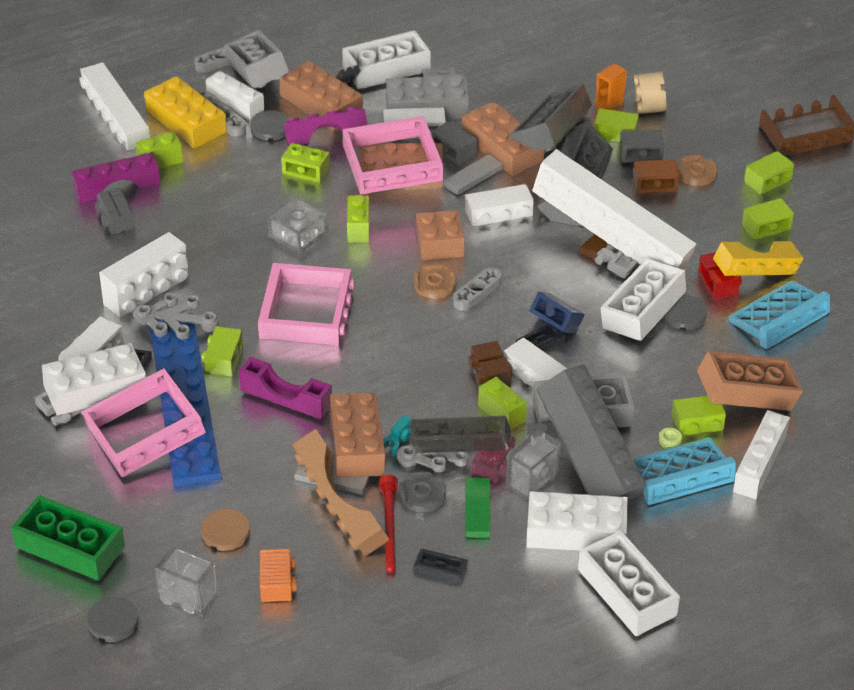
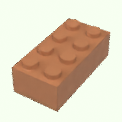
[279,60,363,132]
[462,101,544,176]
[359,143,443,189]
[697,350,803,411]
[329,392,385,478]

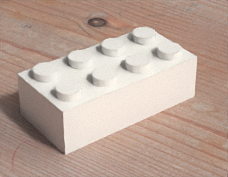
[342,30,430,89]
[99,232,189,318]
[601,259,686,341]
[42,343,146,415]
[526,491,627,551]
[578,531,680,636]

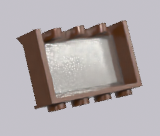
[759,95,854,156]

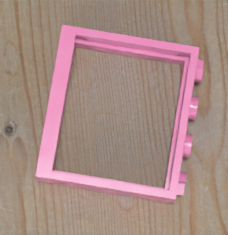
[343,116,443,195]
[258,263,355,345]
[82,369,206,477]

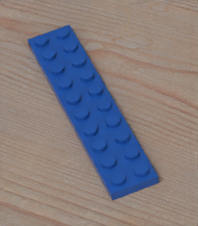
[150,313,221,486]

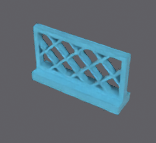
[729,280,830,350]
[633,437,736,505]

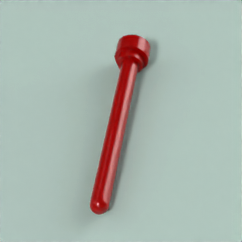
[379,475,398,573]

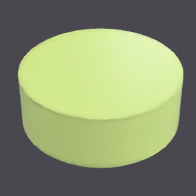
[658,428,682,449]

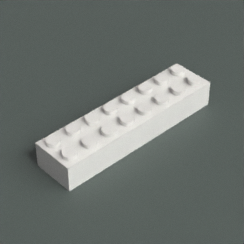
[532,149,696,270]

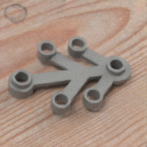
[133,292,219,339]
[397,418,485,472]

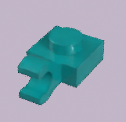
[383,415,413,456]

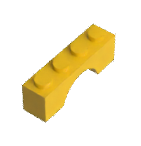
[713,241,803,276]

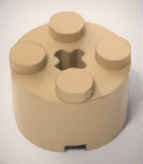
[633,71,667,114]

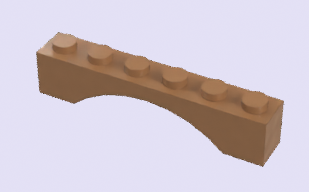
[292,429,389,556]

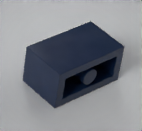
[529,292,585,334]

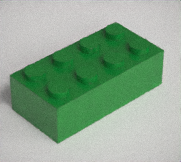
[11,495,125,581]

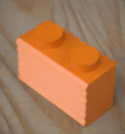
[595,63,627,110]
[260,549,296,603]

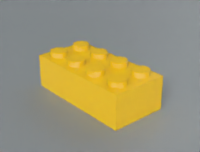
[144,76,226,149]

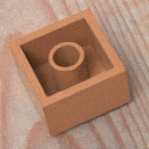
[416,210,464,261]

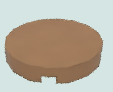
[677,155,718,186]
[413,264,457,299]
[201,509,250,551]

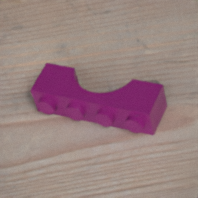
[283,107,368,148]
[71,152,160,203]
[239,356,332,419]

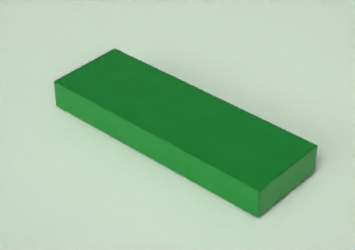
[465,478,490,538]

